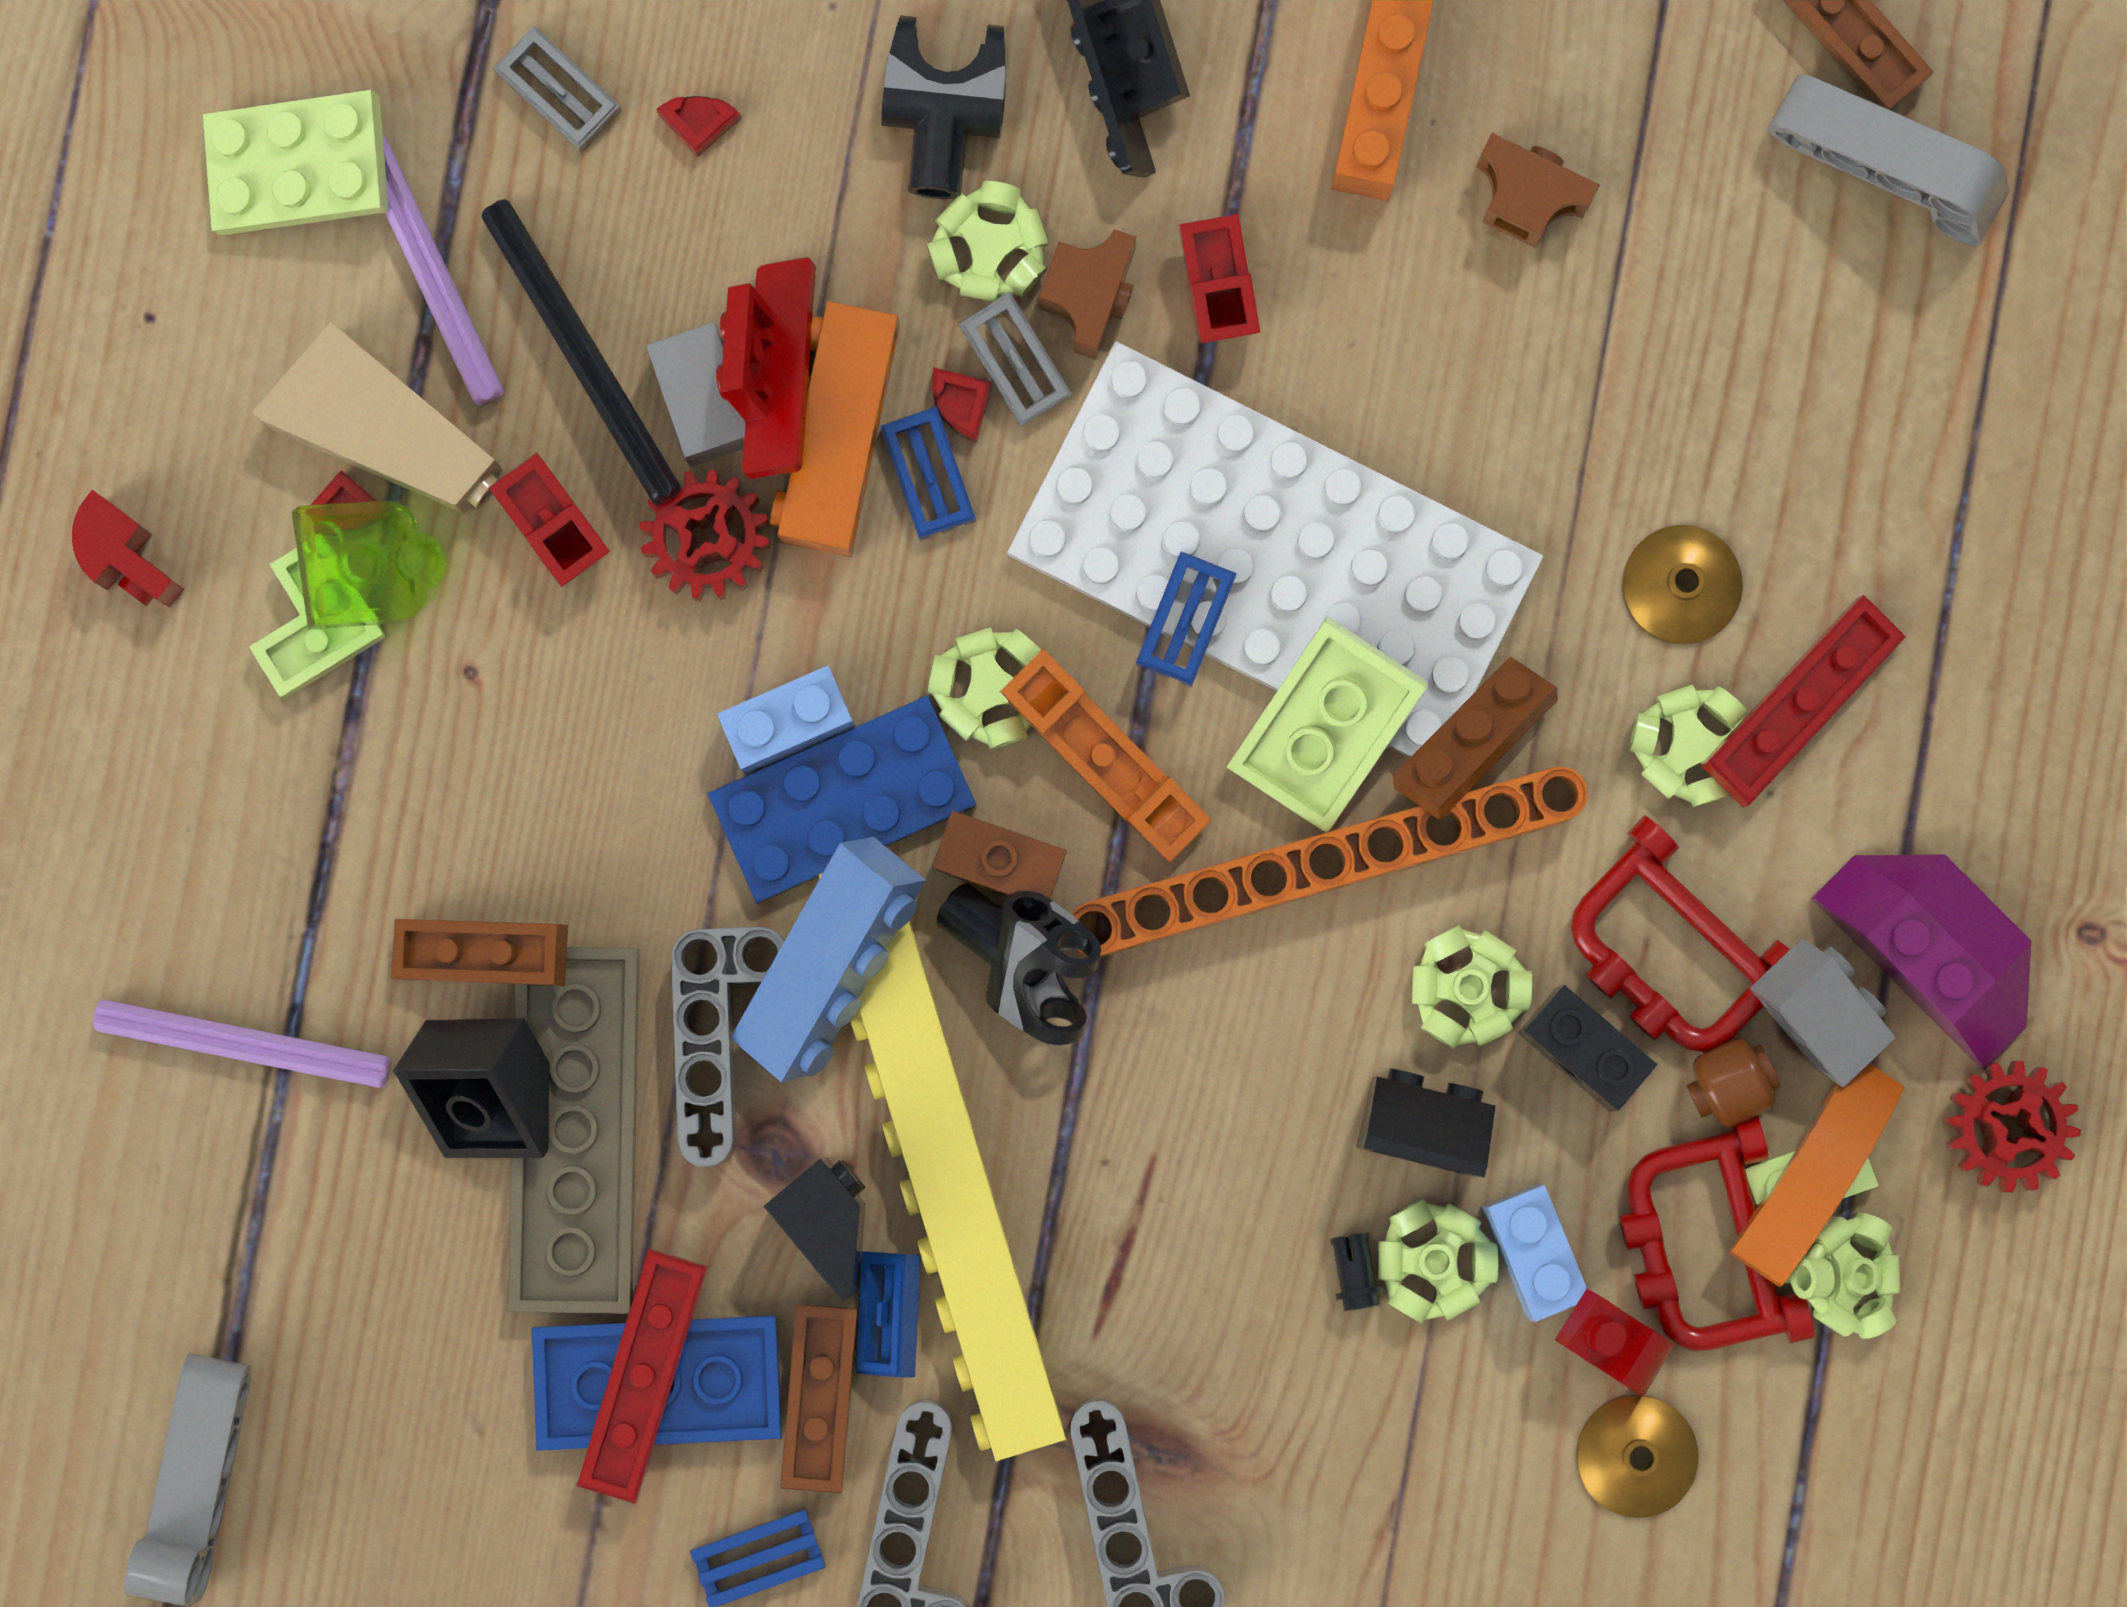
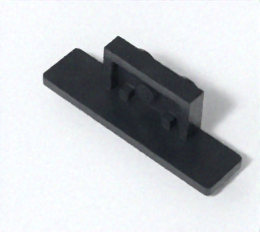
[1066,0,1190,178]

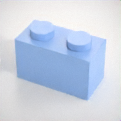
[717,666,855,775]
[1481,1184,1587,1322]

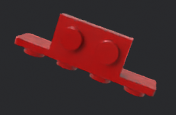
[716,257,816,479]

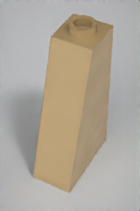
[252,321,502,514]

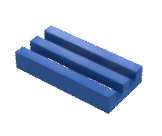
[880,406,976,541]
[1136,551,1237,687]
[856,1251,921,1378]
[690,1508,826,1607]

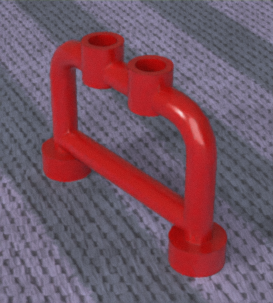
[1571,815,1790,1052]
[1619,1116,1815,1351]

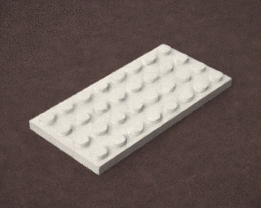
[1007,341,1543,758]

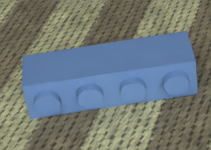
[730,837,926,1083]

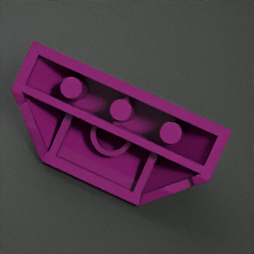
[1811,854,2031,1070]

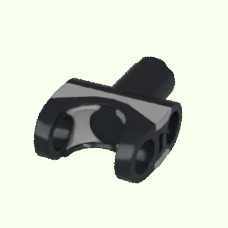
[881,15,1006,200]
[937,883,1101,1045]

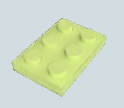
[203,90,389,235]
[1227,616,1429,833]

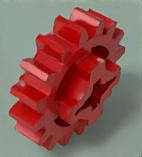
[639,469,771,602]
[1943,1061,2081,1193]

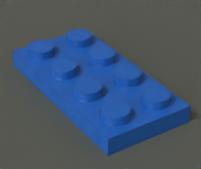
[707,695,977,904]
[532,1315,782,1451]

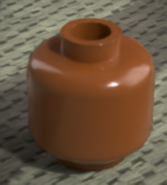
[1686,1038,1782,1128]

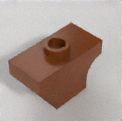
[1476,133,1600,248]
[1039,229,1137,360]
[932,811,1067,899]

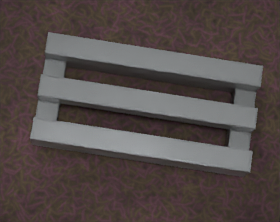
[493,26,622,153]
[957,292,1072,426]

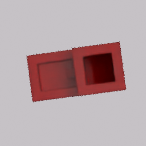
[1178,214,1261,343]
[488,452,610,587]
[72,490,184,608]
[1554,1288,1675,1397]

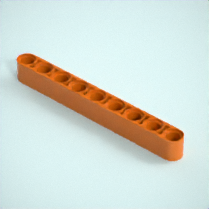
[1071,766,1588,958]

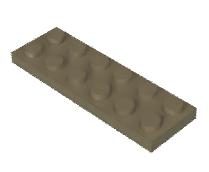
[508,947,640,1314]

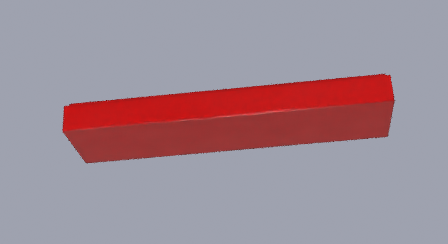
[1701,595,1906,807]
[577,1249,709,1504]

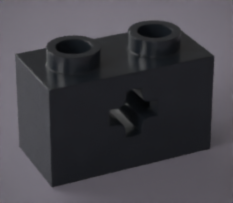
[1518,985,1658,1112]

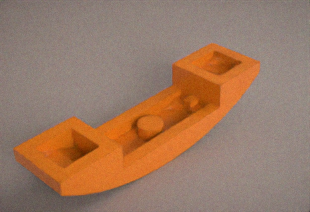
[999,649,1212,863]
[1728,1063,1905,1287]

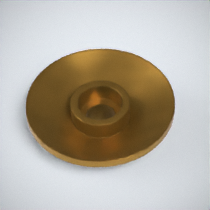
[1622,525,1743,644]
[1576,1395,1699,1518]

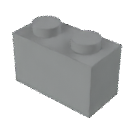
[646,322,745,467]
[1750,938,1896,1088]

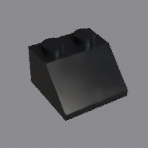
[393,1018,550,1158]
[1356,1068,1496,1178]
[763,1158,866,1302]

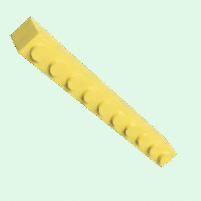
[812,873,1066,1462]

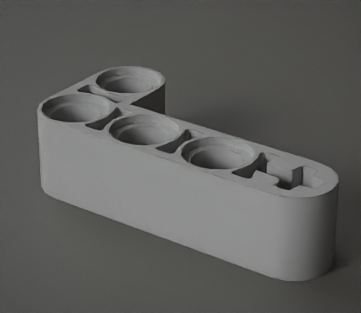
[1768,75,2009,246]
[671,927,785,1167]
[124,1353,251,1607]
[1071,1398,1224,1607]
[857,1399,970,1607]

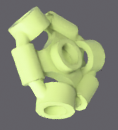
[927,181,1049,302]
[928,627,1041,750]
[1629,684,1747,807]
[1412,925,1532,1050]
[1378,1198,1498,1324]
[1790,1212,1901,1339]

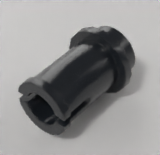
[1330,1232,1384,1311]

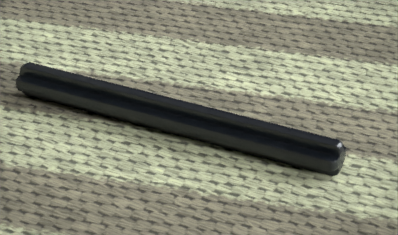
[482,199,681,505]

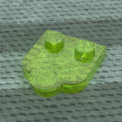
[291,501,446,630]

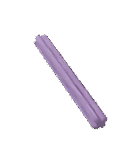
[383,134,504,406]
[93,1000,391,1088]

